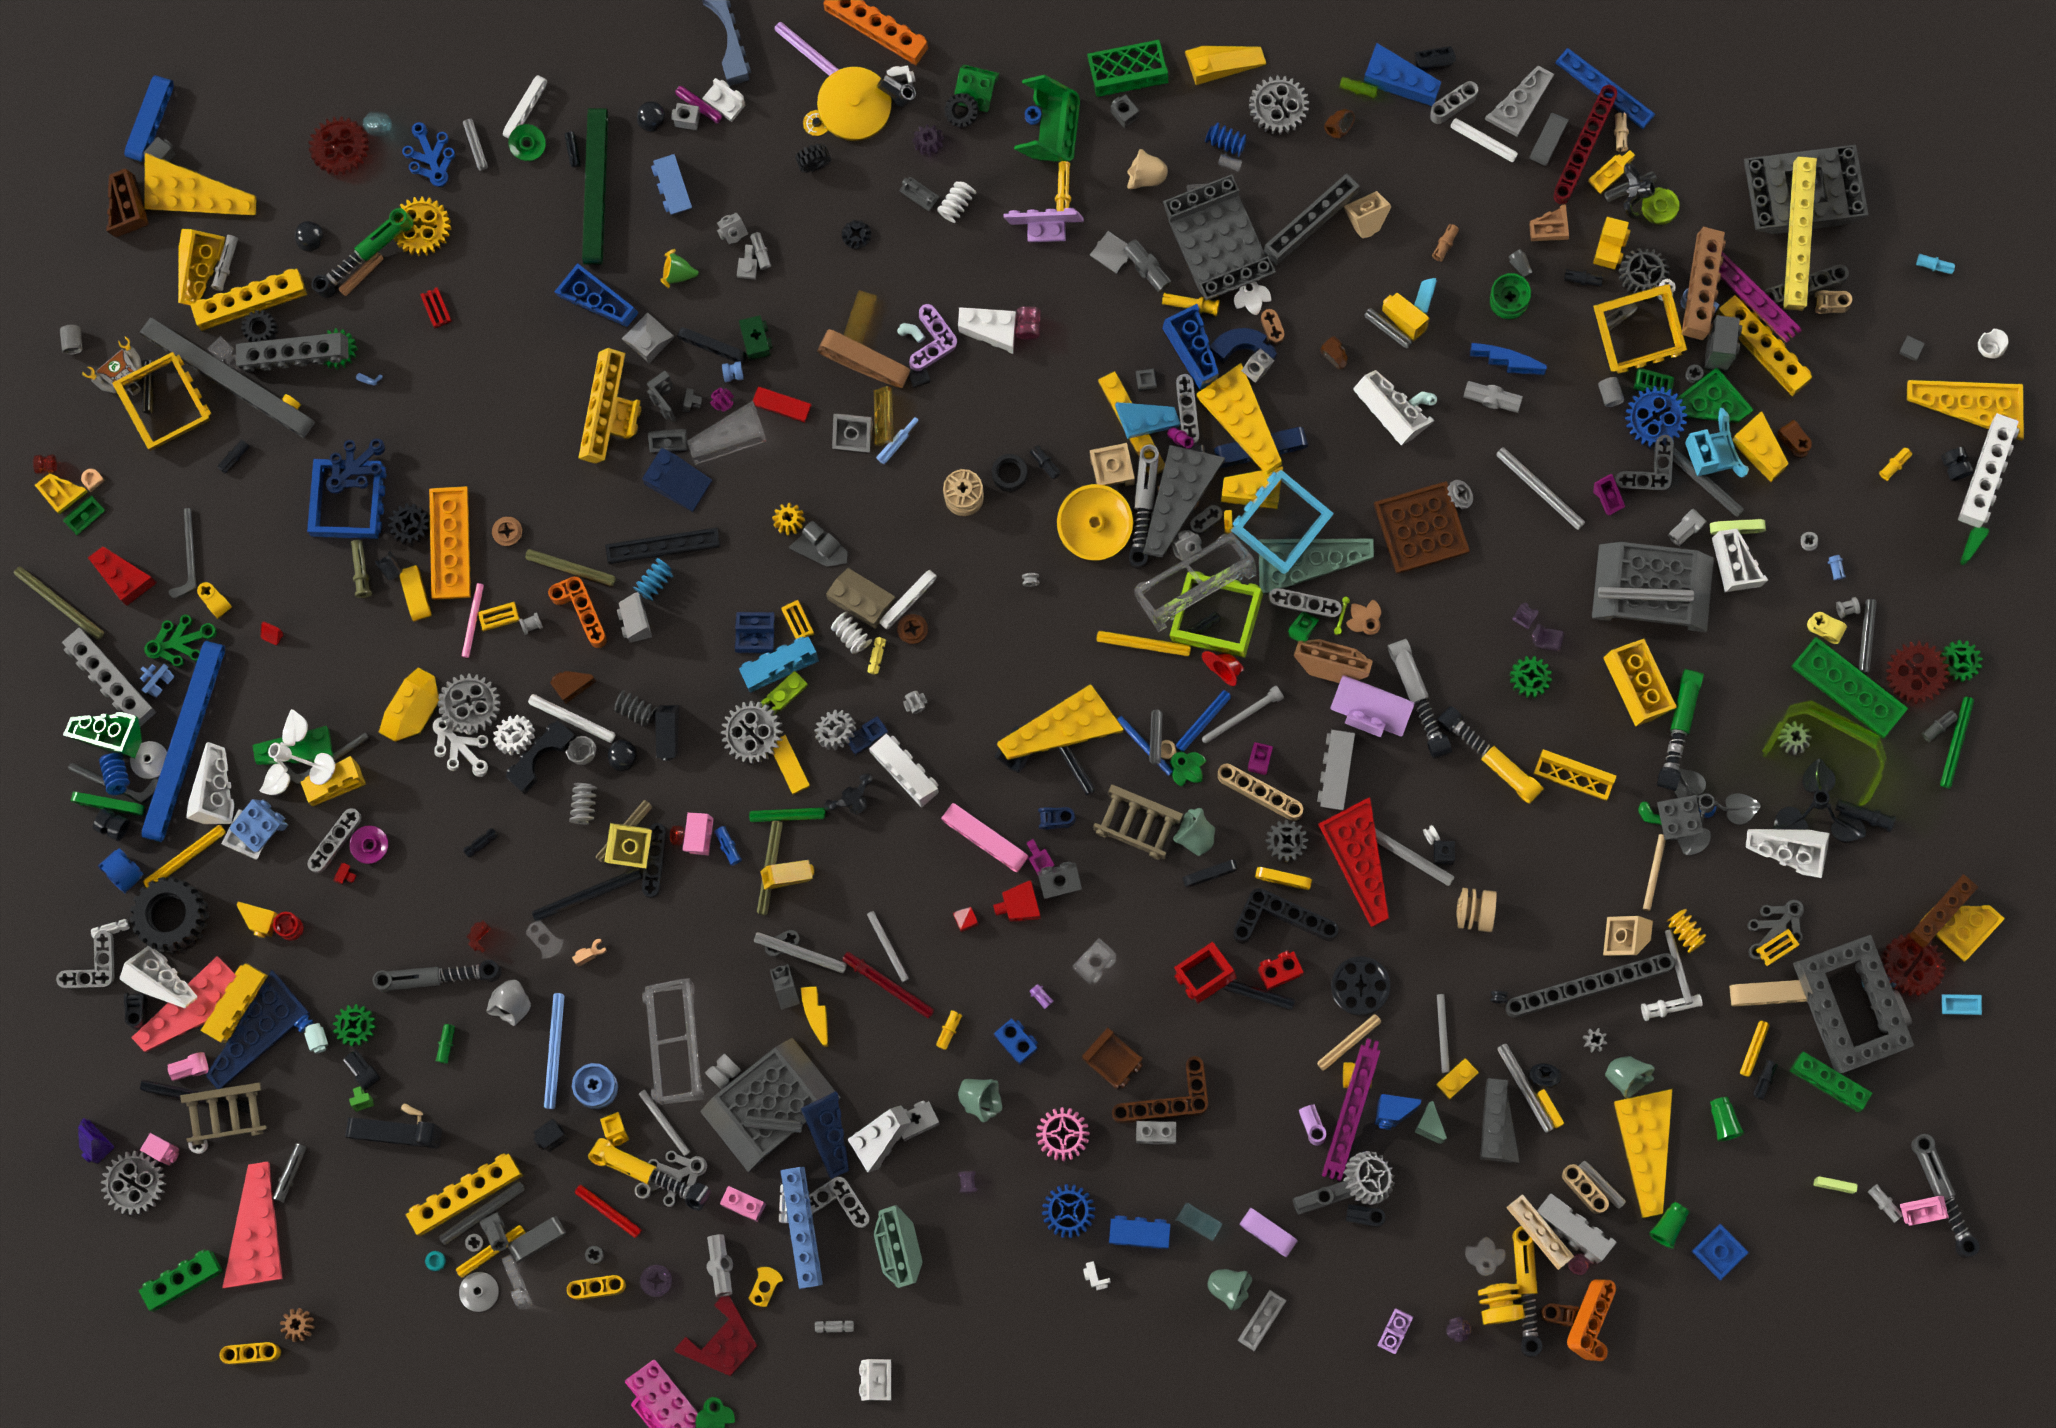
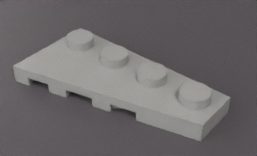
[1485,66,1554,137]

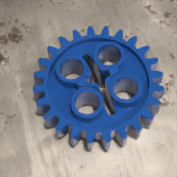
[1625,386,1687,447]

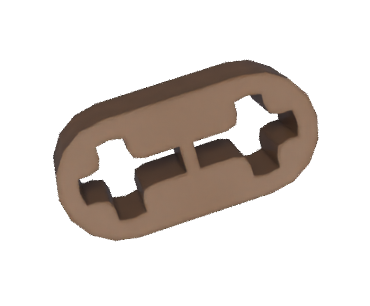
[1261,309,1284,345]

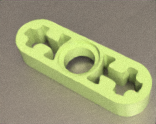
[1709,519,1766,535]

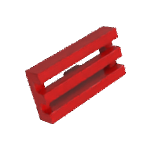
[420,287,452,329]

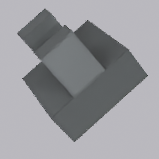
[682,388,702,412]

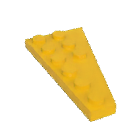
[145,153,256,215]
[1197,363,1282,475]
[997,684,1124,760]
[1614,1089,1672,1218]

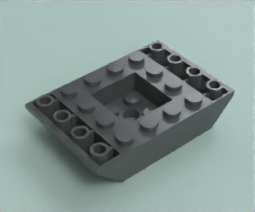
[1744,145,1869,234]

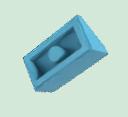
[1414,278,1437,315]

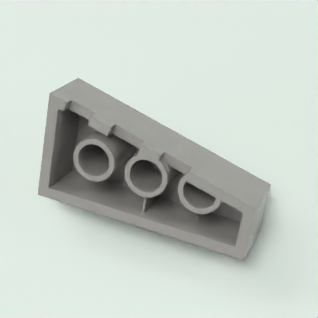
[1317,729,1355,810]
[1537,1193,1616,1264]

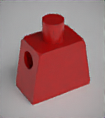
[993,880,1041,922]

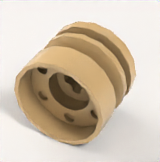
[943,469,984,516]
[1456,888,1496,932]

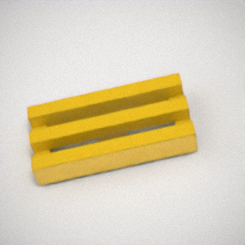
[781,600,814,639]
[478,602,520,631]
[1756,929,1800,966]
[1536,1089,1564,1129]

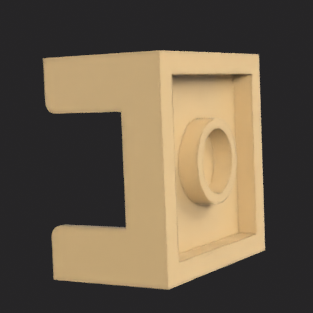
[1090,443,1135,486]

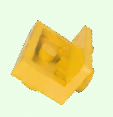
[610,397,641,439]

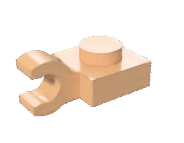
[572,939,607,967]

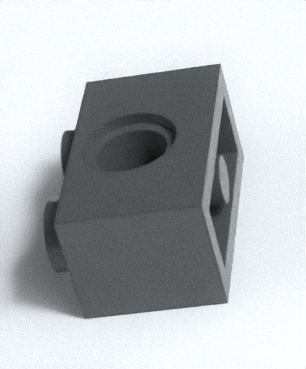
[1037,862,1082,899]

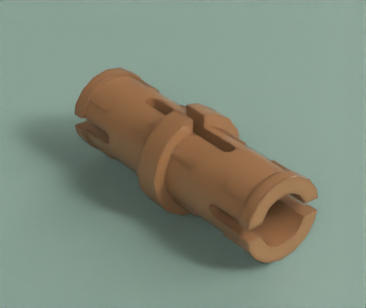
[1432,224,1459,262]

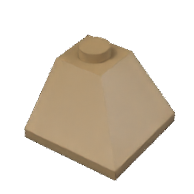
[1344,191,1391,238]
[1603,916,1653,956]

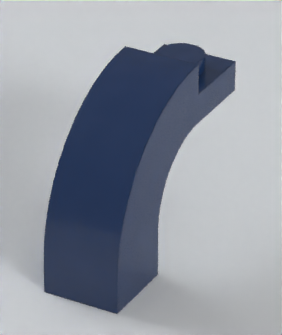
[1210,328,1277,364]

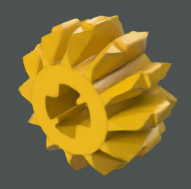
[772,503,805,535]

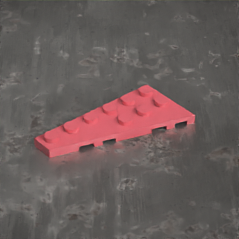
[131,956,256,1052]
[222,1162,283,1289]

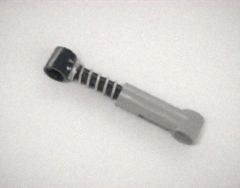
[1129,444,1159,569]
[1387,639,1452,759]

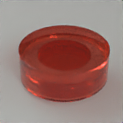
[670,825,685,845]

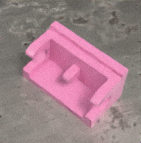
[683,813,714,856]
[1900,1196,1949,1226]

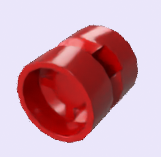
[273,911,304,941]

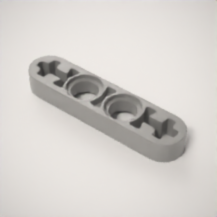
[1176,374,1199,446]
[1268,588,1342,617]
[307,808,361,873]

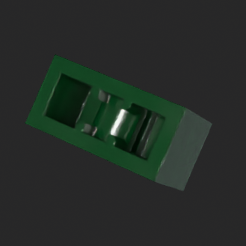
[739,315,773,361]

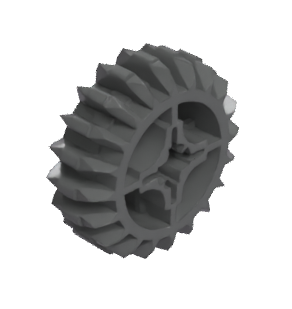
[1619,247,1670,294]

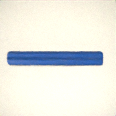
[1176,690,1231,752]

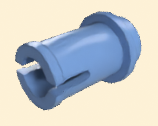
[1828,555,1846,580]

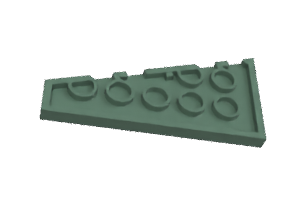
[1259,539,1374,595]

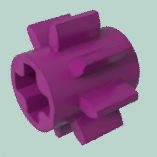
[710,388,734,411]

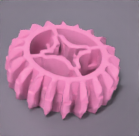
[1036,1107,1090,1161]

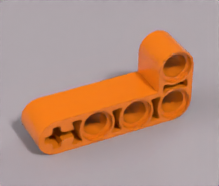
[548,576,607,648]
[1567,1279,1616,1361]

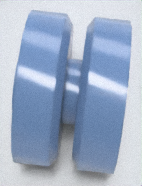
[572,1063,618,1109]

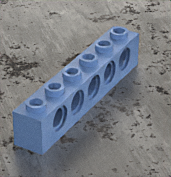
[781,1167,823,1289]

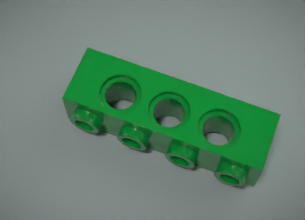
[1790,1051,1872,1112]
[138,1249,223,1312]

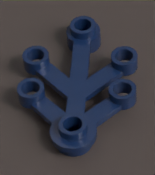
[326,439,385,494]

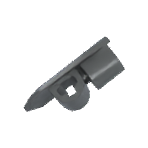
[789,521,848,567]

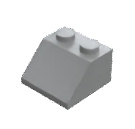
[617,592,652,643]

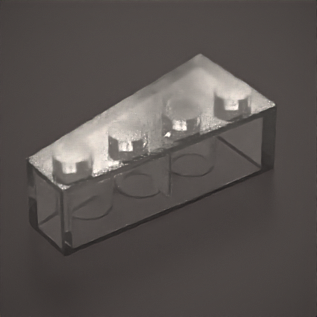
[687,401,766,465]

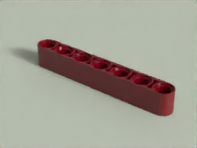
[1553,85,1617,204]

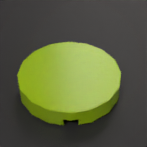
[1642,187,1679,225]

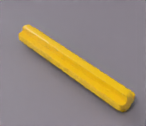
[456,1225,525,1277]

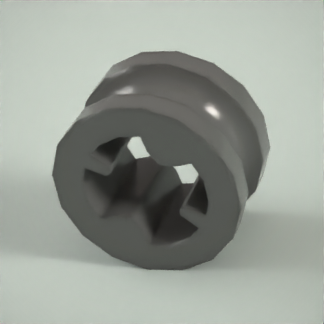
[1685,364,1704,383]
[585,1246,604,1264]

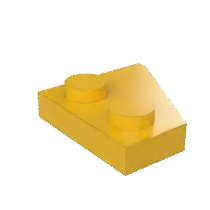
[35,473,88,514]

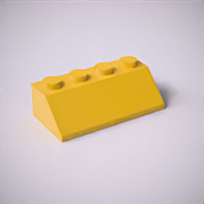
[1603,639,1677,726]

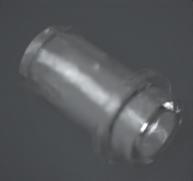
[1218,153,1243,172]

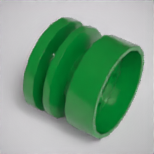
[1490,273,1531,320]

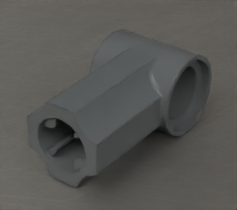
[480,1212,509,1251]

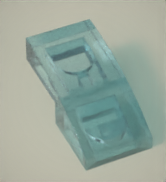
[1176,1203,1222,1241]

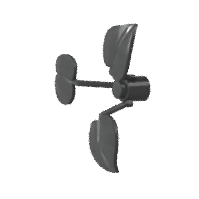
[1675,768,1761,855]

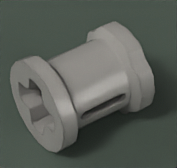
[1836,597,1861,619]
[519,612,543,635]

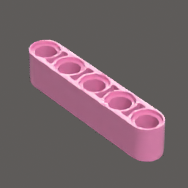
[941,803,1029,873]

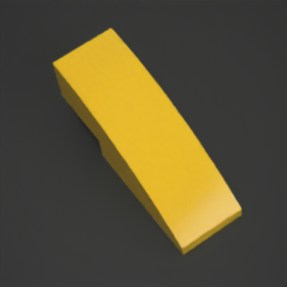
[801,987,828,1047]

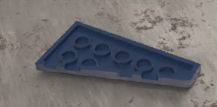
[206,970,310,1089]

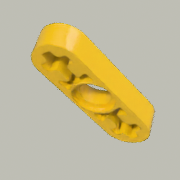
[1255,867,1312,890]

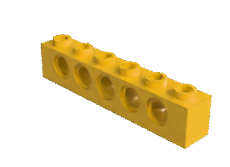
[191,269,307,331]
[1716,295,1812,397]
[578,348,625,464]
[405,1153,523,1237]

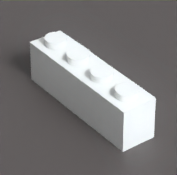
[1353,370,1435,445]
[869,733,939,808]

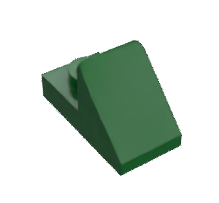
[1288,612,1319,642]

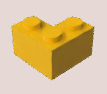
[1593,217,1631,269]

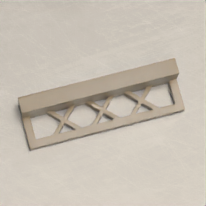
[1506,1194,1574,1270]

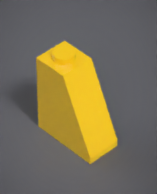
[1382,293,1429,342]
[760,860,814,890]

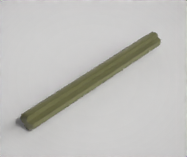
[14,566,104,640]

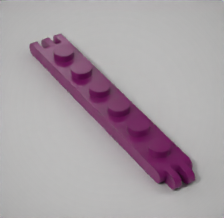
[1707,248,1802,343]
[1322,1038,1380,1182]

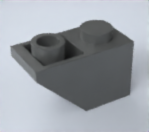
[770,964,800,1010]

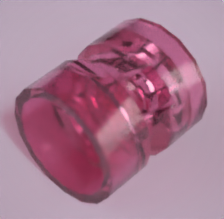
[1015,307,1041,340]

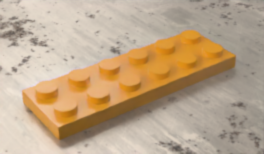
[429,486,471,600]

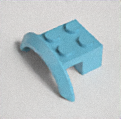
[1685,408,1749,477]

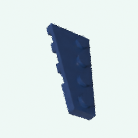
[801,1091,849,1179]

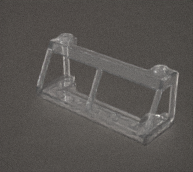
[1134,532,1256,632]
[642,978,704,1105]

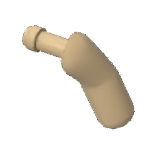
[401,1104,423,1124]

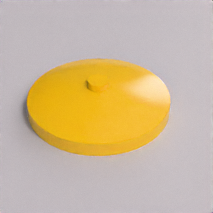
[817,67,891,141]
[1057,484,1133,561]

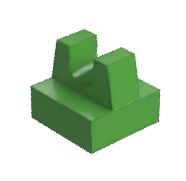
[349,1087,374,1112]

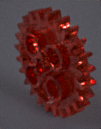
[308,116,369,175]
[1886,641,1950,704]
[1881,933,1946,996]

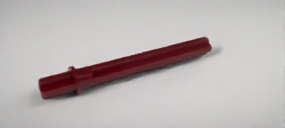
[842,952,934,1018]

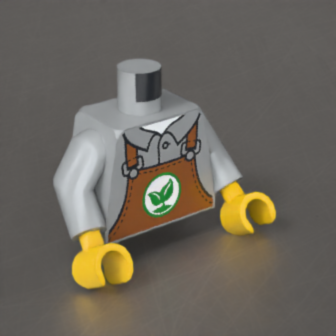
[82,336,142,396]

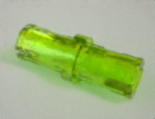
[1339,77,1378,98]

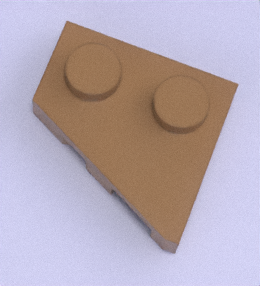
[1529,205,1569,241]

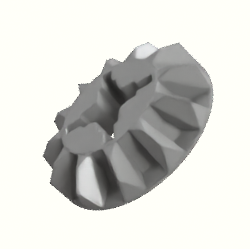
[1447,480,1473,509]

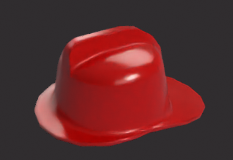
[1202,651,1244,686]

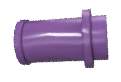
[1029,984,1054,1009]

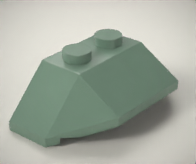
[874,1205,923,1288]

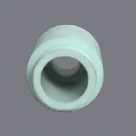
[304,1023,329,1054]

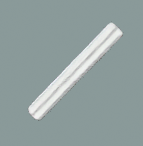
[1451,118,1518,162]

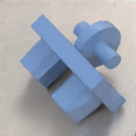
[140,664,174,698]

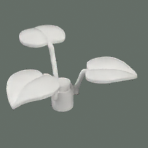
[259,709,335,795]

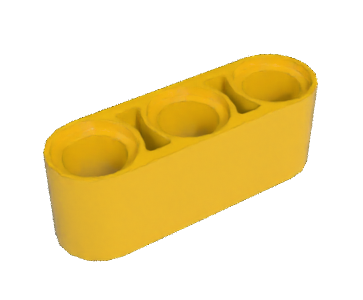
[399,565,432,622]
[567,1275,626,1300]
[219,1342,281,1365]

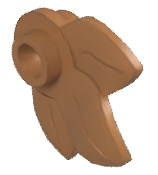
[1346,600,1381,635]

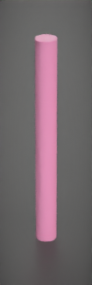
[462,583,484,658]

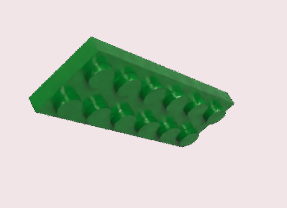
[1791,637,1908,739]

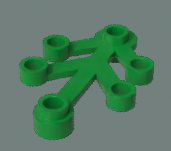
[144,614,217,668]

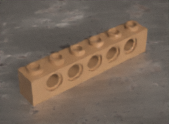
[1681,227,1726,340]

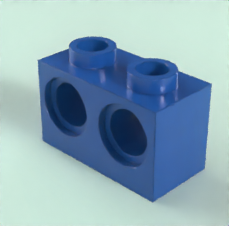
[994,1018,1038,1065]

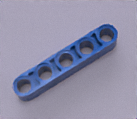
[124,75,174,162]

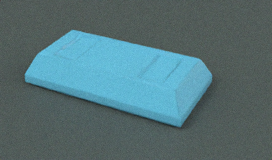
[1942,994,1982,1015]

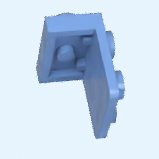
[230,799,288,852]

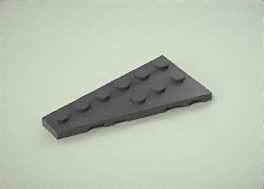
[1144,445,1225,558]

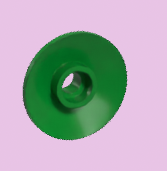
[508,124,546,161]

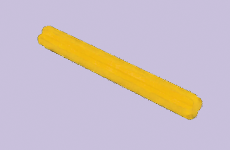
[1097,631,1191,656]
[143,825,226,887]

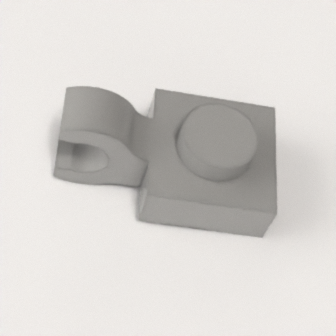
[737,245,758,280]

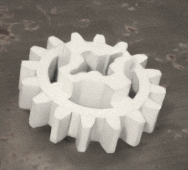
[493,715,535,755]

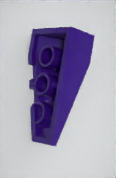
[78,1118,115,1164]

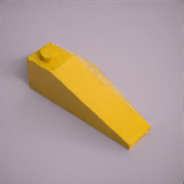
[1185,46,1266,85]

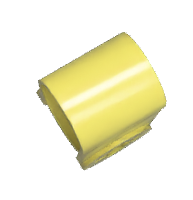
[1807,612,1847,644]

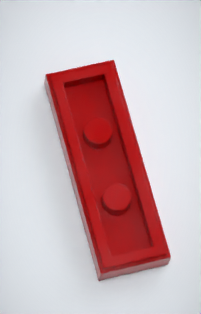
[752,386,811,423]

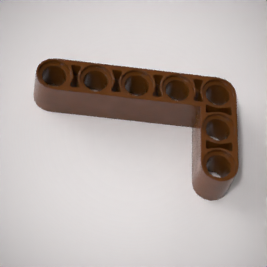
[1112,1056,1208,1123]

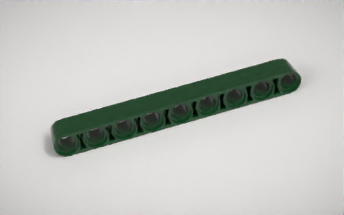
[582,108,608,265]

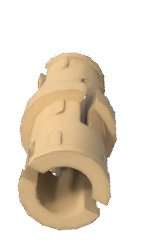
[1614,113,1629,152]

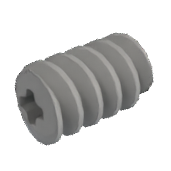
[569,783,597,825]

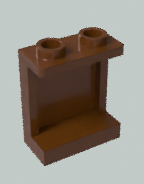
[1082,1027,1143,1090]

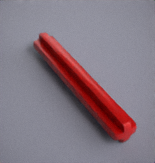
[575,1185,641,1238]

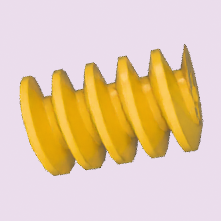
[1666,909,1706,953]

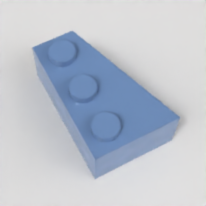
[651,154,692,215]

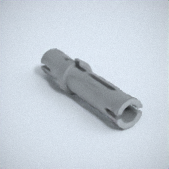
[211,235,239,291]

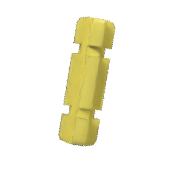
[868,637,886,675]

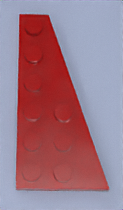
[1318,797,1389,927]

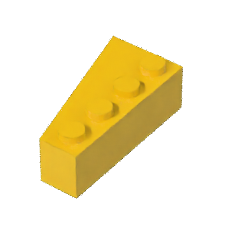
[200,963,268,1043]

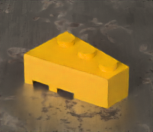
[1221,466,1283,509]

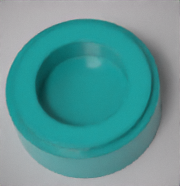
[425,1251,446,1271]

